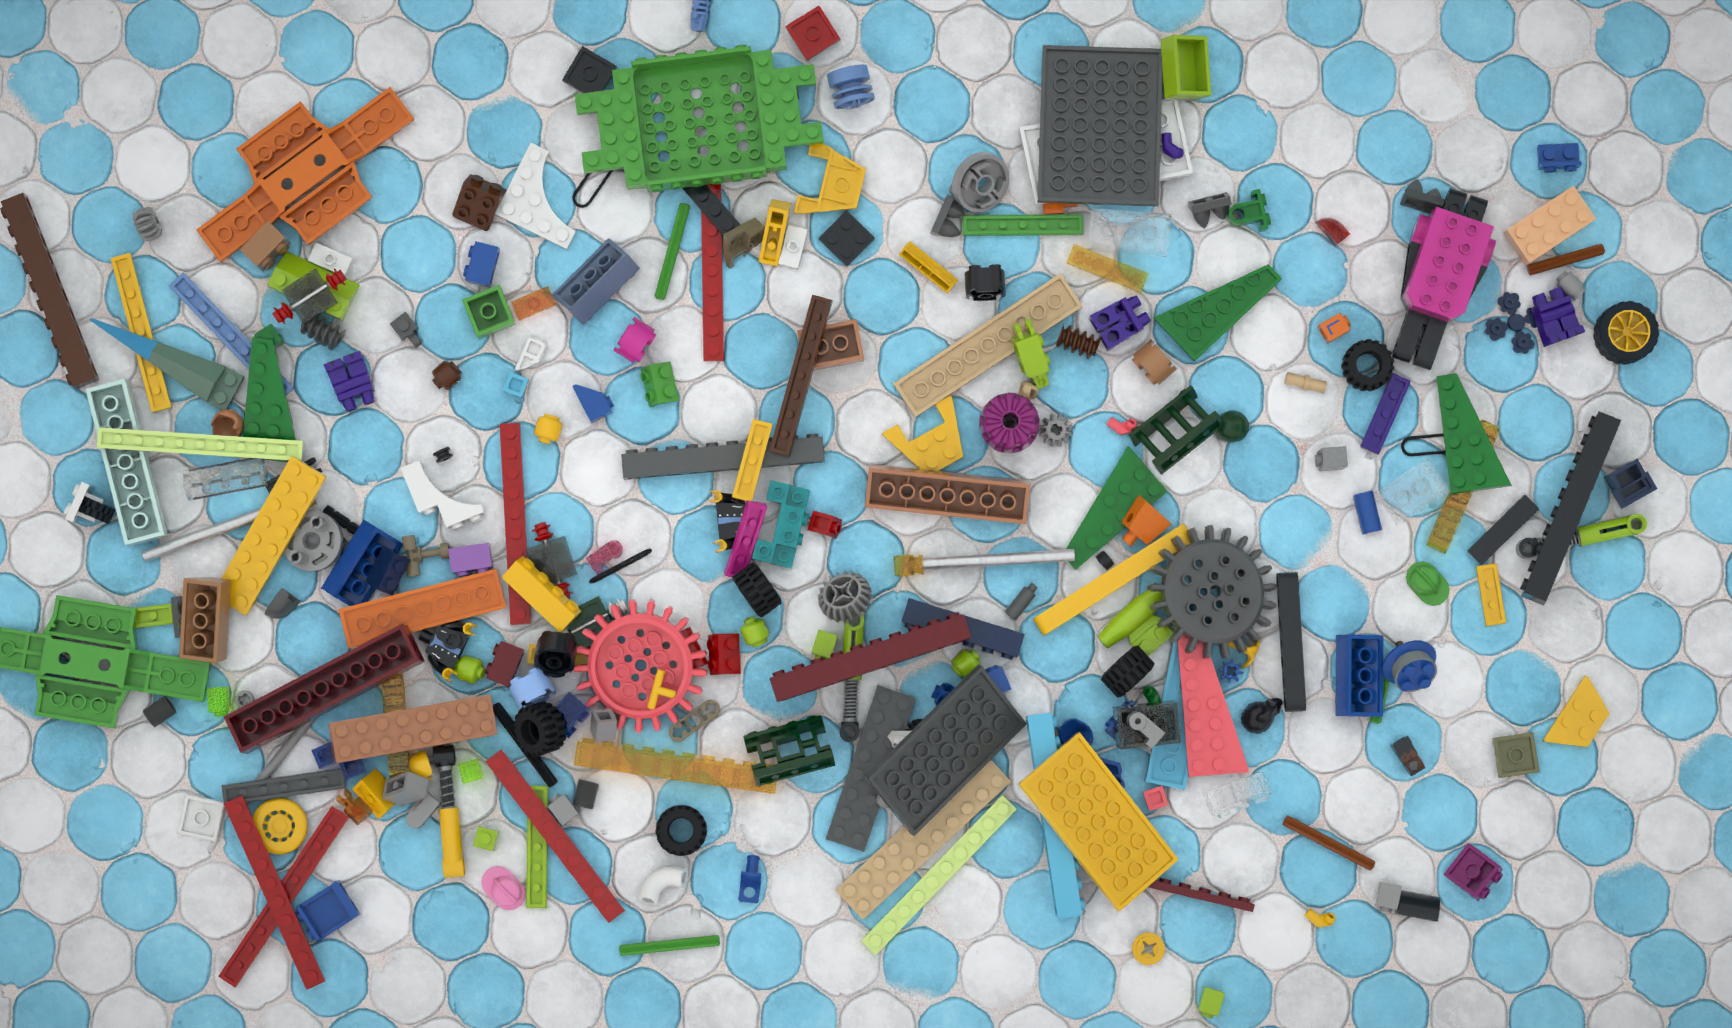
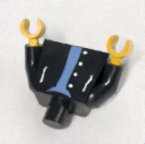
[708,490,763,553]
[418,621,477,682]

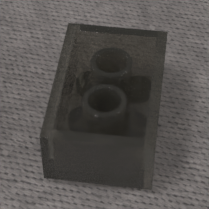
[1113,700,1181,749]

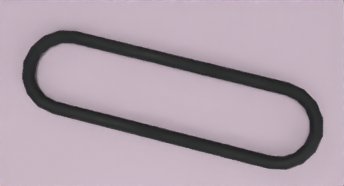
[572,170,613,208]
[1401,433,1446,456]
[589,549,652,584]

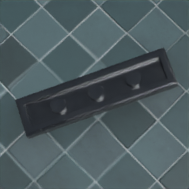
[1467,495,1539,565]

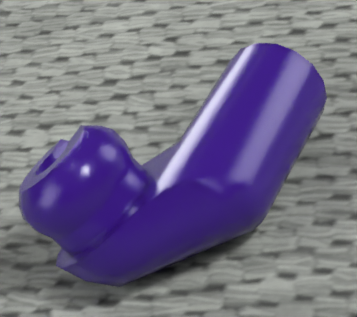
[1162,133,1184,159]

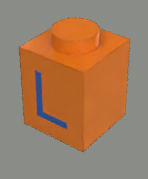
[1317,313,1351,344]

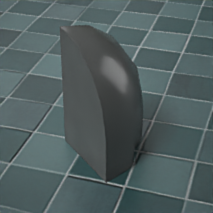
[265,588,300,619]

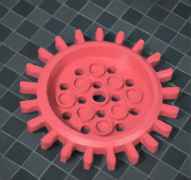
[573,599,708,733]

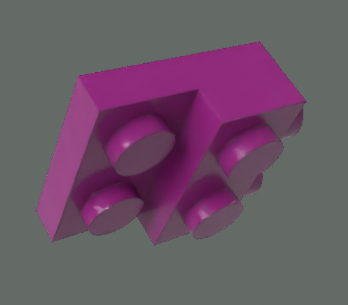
[1444,843,1503,901]

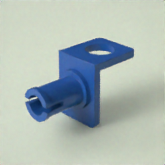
[738,855,761,903]

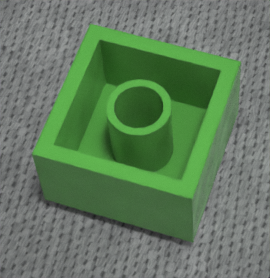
[462,285,516,339]

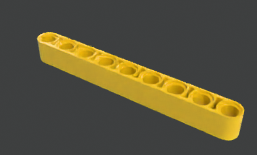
[1033,523,1190,636]

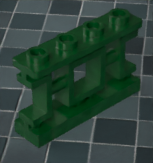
[743,715,835,787]

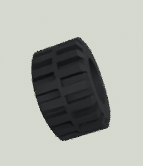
[1341,339,1394,391]
[733,562,782,618]
[1101,645,1155,698]
[514,702,567,757]
[655,805,707,856]

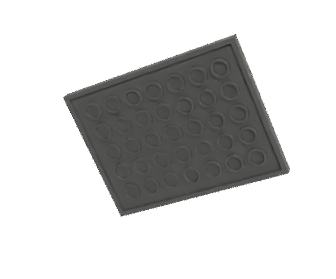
[1037,45,1162,207]

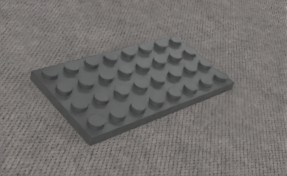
[865,665,1027,836]

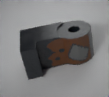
[1390,736,1425,777]

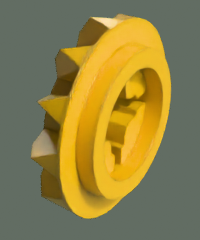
[1132,932,1165,965]

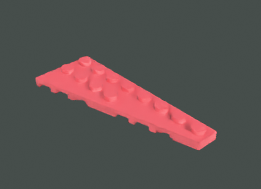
[1176,629,1249,777]

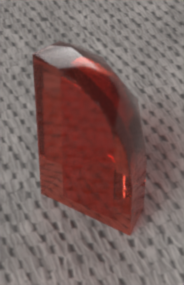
[1315,218,1350,247]

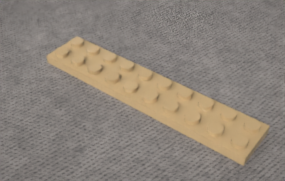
[893,273,1083,418]
[835,760,1011,920]

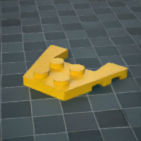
[794,143,866,214]
[882,395,963,471]

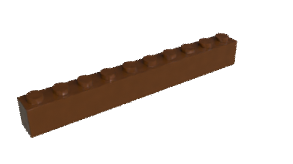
[0,193,100,389]

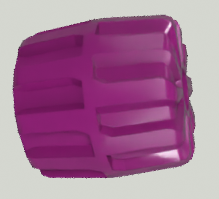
[979,392,1040,454]

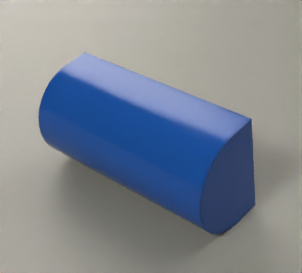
[1353,491,1382,535]

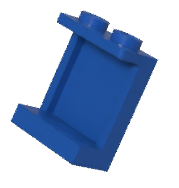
[295,880,361,941]

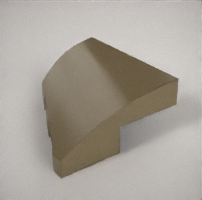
[723,218,765,269]

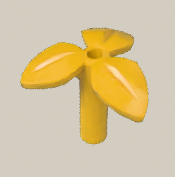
[1228,640,1260,668]

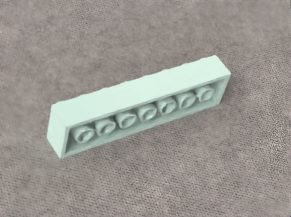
[86,379,168,547]

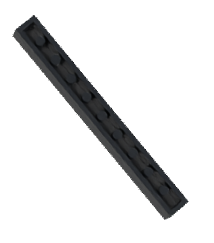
[1520,411,1621,606]

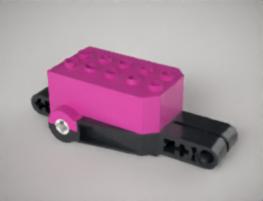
[1392,188,1496,370]

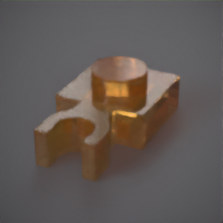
[336,789,373,826]

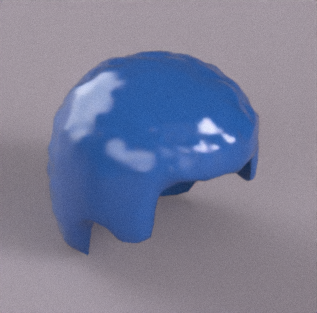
[1058,718,1094,746]

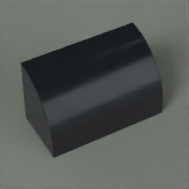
[1395,890,1440,922]

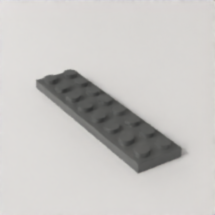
[826,685,916,852]

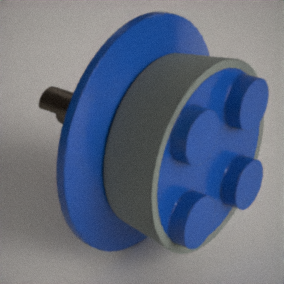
[1382,640,1437,692]

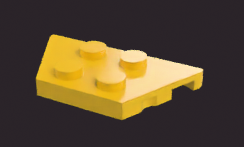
[1542,675,1610,747]

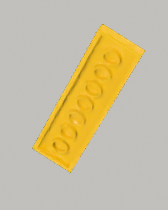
[221,456,327,616]

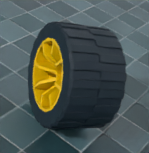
[1593,301,1659,365]

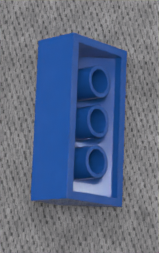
[321,519,403,606]
[1336,634,1383,717]

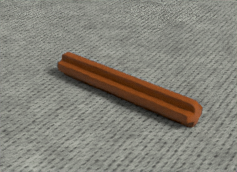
[1527,244,1605,275]

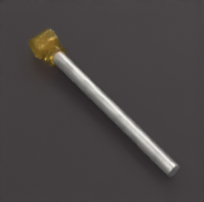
[142,499,317,562]
[893,549,1075,577]

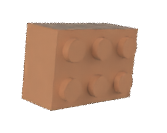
[797,319,864,371]

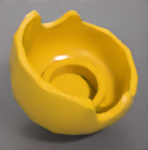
[409,750,432,781]

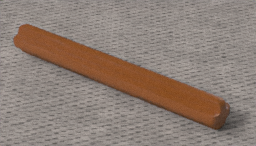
[1283,816,1375,870]

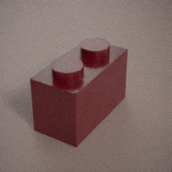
[485,641,525,687]

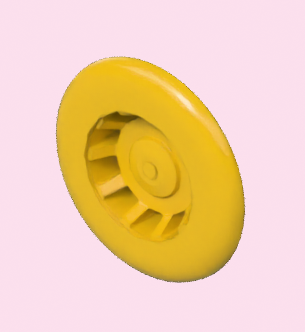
[253,798,308,855]

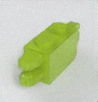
[1011,318,1050,389]

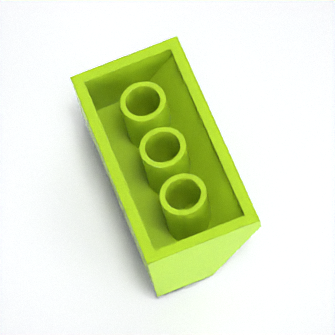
[267,252,360,321]

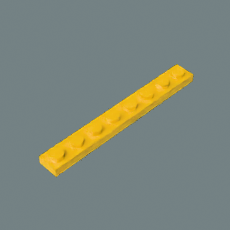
[111,253,172,413]

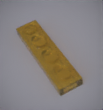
[1066,244,1148,293]

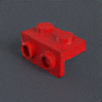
[707,633,741,675]

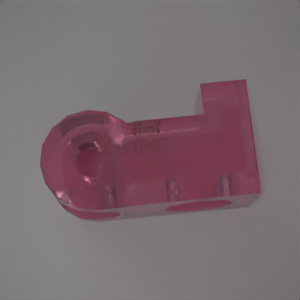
[586,540,623,575]

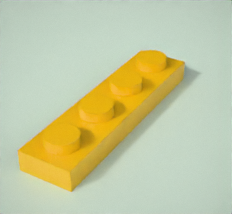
[732,419,773,501]

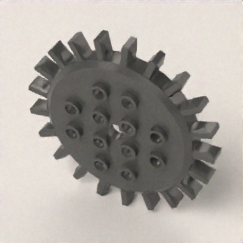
[1147,525,1277,659]

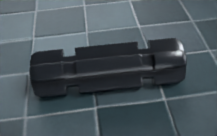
[323,505,359,534]

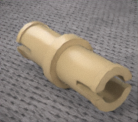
[1284,372,1327,394]

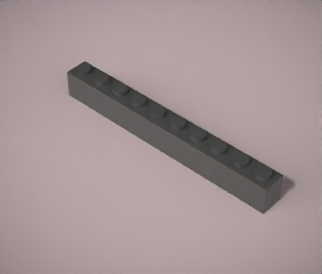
[621,434,825,480]

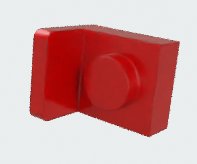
[807,511,842,539]

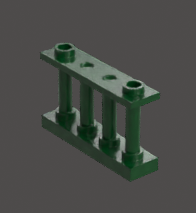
[1128,385,1224,475]

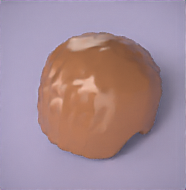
[211,409,244,437]

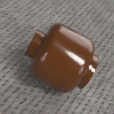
[432,361,462,390]

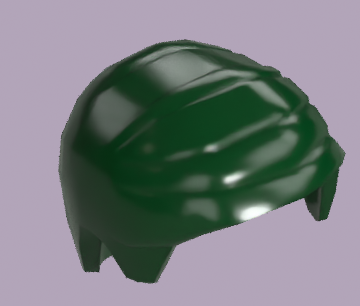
[1215,410,1249,442]

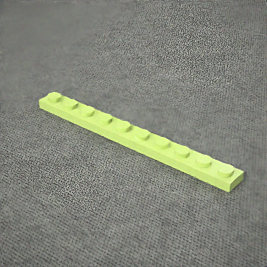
[97,427,303,461]
[861,795,1017,955]

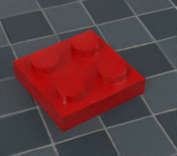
[785,6,841,61]

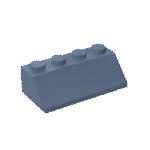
[552,238,640,325]

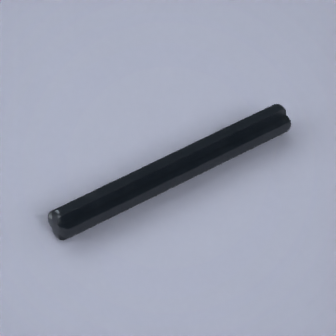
[493,702,558,787]

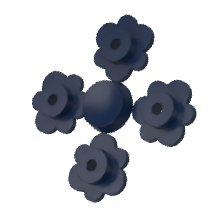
[1485,292,1537,354]

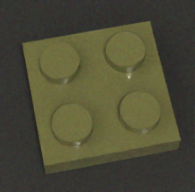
[1492,732,1540,778]

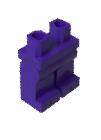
[1530,287,1585,347]
[1089,295,1151,352]
[323,350,375,412]

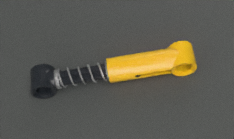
[433,745,465,878]

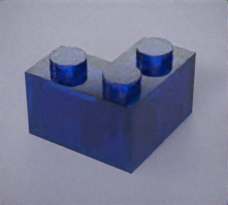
[556,692,590,738]
[311,742,367,780]

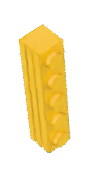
[899,241,958,294]

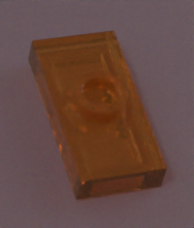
[511,286,556,321]

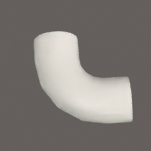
[638,866,688,905]

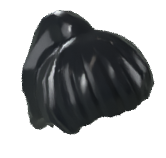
[1241,698,1283,734]

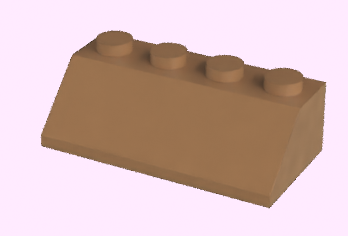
[179,577,231,663]

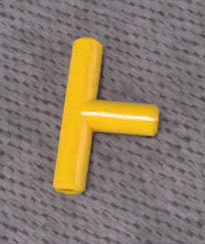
[647,669,676,710]

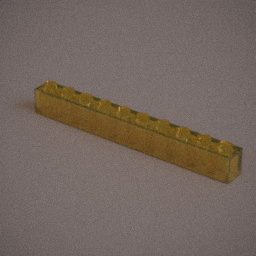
[574,738,777,794]

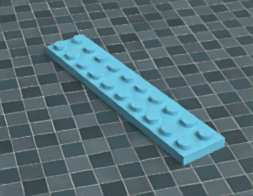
[1145,589,1221,790]

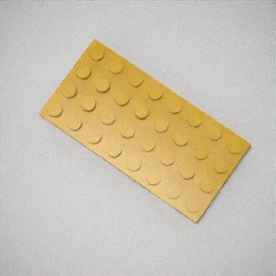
[1018,732,1179,911]

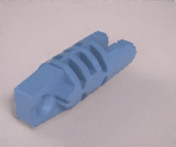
[691,0,711,32]

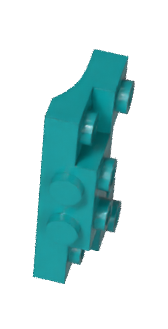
[752,480,810,569]

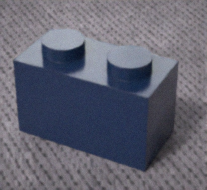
[365,546,410,595]

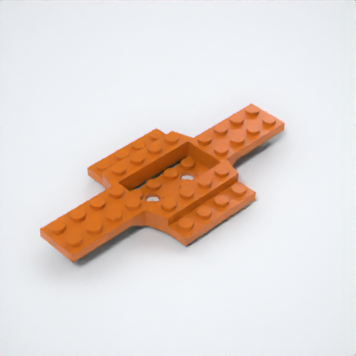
[196,87,415,262]

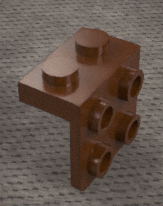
[453,174,507,231]

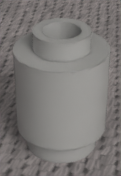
[1556,271,1586,301]

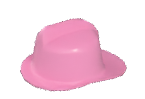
[481,866,526,910]

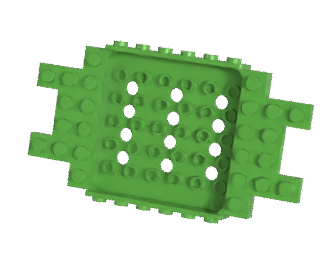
[575,45,824,192]

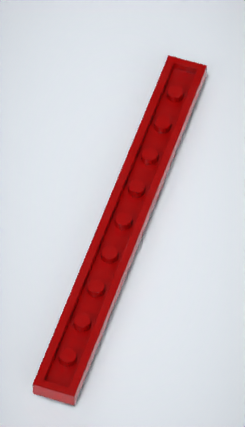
[701,184,724,361]
[500,423,531,625]
[485,749,625,923]
[224,795,326,990]
[218,806,349,988]

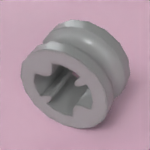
[235,690,254,708]

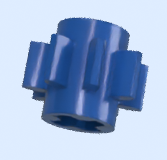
[1218,659,1244,684]
[931,683,954,705]

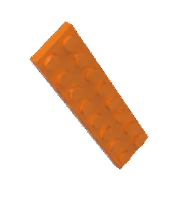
[338,569,506,649]

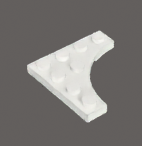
[495,143,576,250]

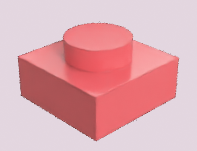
[1143,786,1168,811]

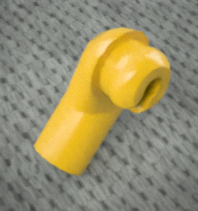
[1304,908,1336,928]

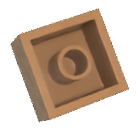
[240,221,290,271]

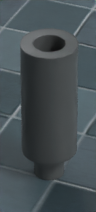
[1005,583,1038,621]

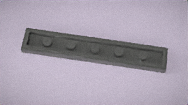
[221,768,346,803]

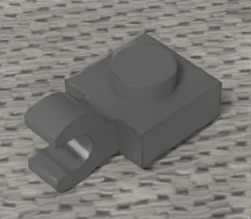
[390,312,422,348]

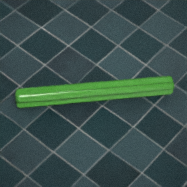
[654,203,690,300]
[619,935,720,956]

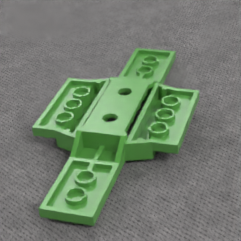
[0,595,211,729]

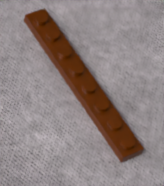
[769,295,833,456]

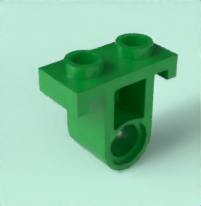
[1227,189,1271,232]

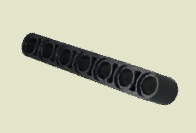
[1276,572,1306,712]

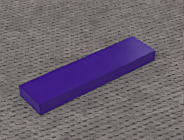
[1360,373,1411,455]

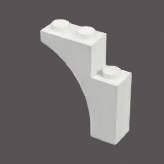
[400,460,485,530]

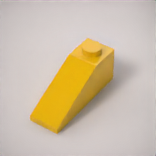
[758,199,791,266]

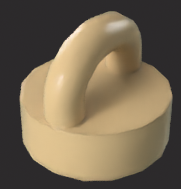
[1018,381,1039,400]

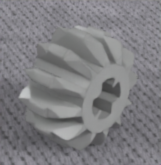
[133,207,162,242]
[1039,414,1073,447]

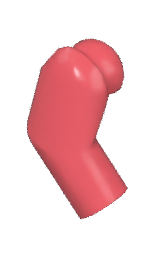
[1106,417,1137,435]

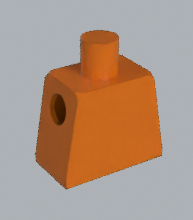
[1122,495,1172,547]

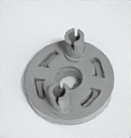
[949,152,1009,212]
[284,511,343,572]

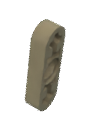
[669,700,720,742]

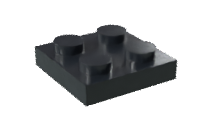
[562,46,617,93]
[818,210,875,267]

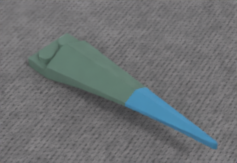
[90,318,245,410]

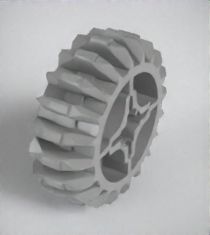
[818,570,872,623]

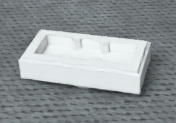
[778,225,808,269]
[308,243,353,276]

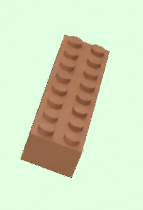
[865,464,1030,524]
[328,694,497,764]

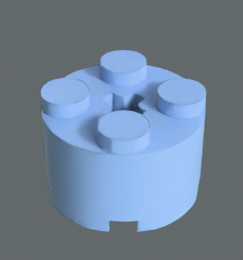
[509,667,556,709]

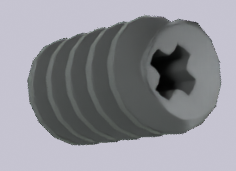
[300,310,346,350]

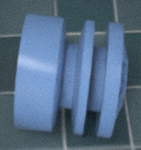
[827,64,875,109]

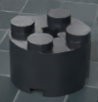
[964,264,1006,301]
[534,631,577,678]

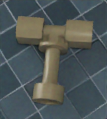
[402,535,450,577]

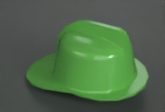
[1406,561,1450,606]

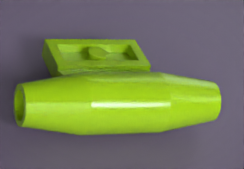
[1097,590,1174,656]

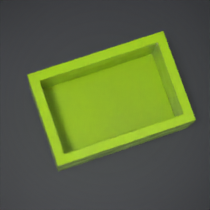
[1160,35,1211,100]

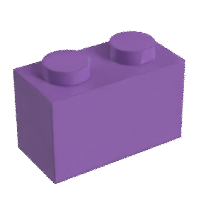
[448,543,493,577]

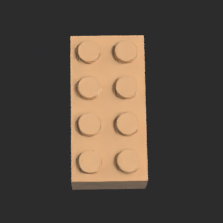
[1503,186,1596,266]

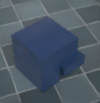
[1604,458,1657,509]

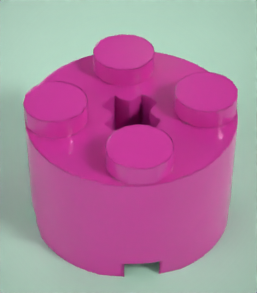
[613,317,656,363]

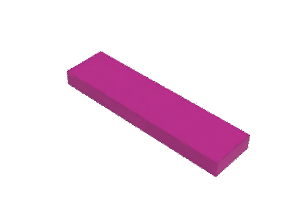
[724,500,768,577]

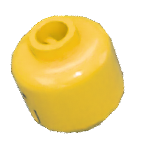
[534,414,563,445]

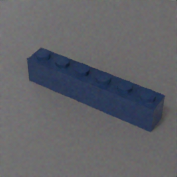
[901,598,1025,660]

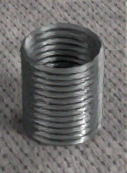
[143,696,176,727]
[572,779,599,809]

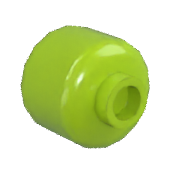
[740,616,770,647]
[951,649,981,679]
[454,655,486,684]

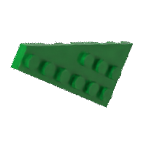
[1153,264,1282,362]
[243,337,297,463]
[1437,373,1512,495]
[1066,446,1168,570]

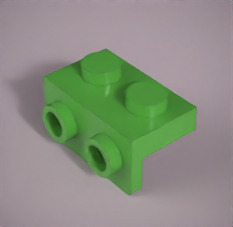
[641,361,679,407]

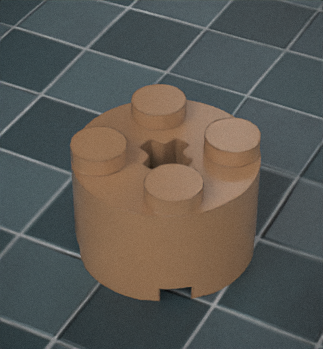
[1132,339,1177,385]

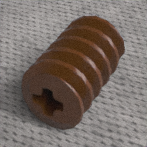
[1056,325,1101,359]

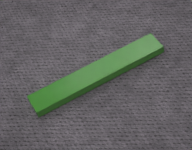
[962,214,1083,236]

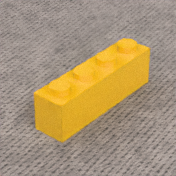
[501,556,582,632]

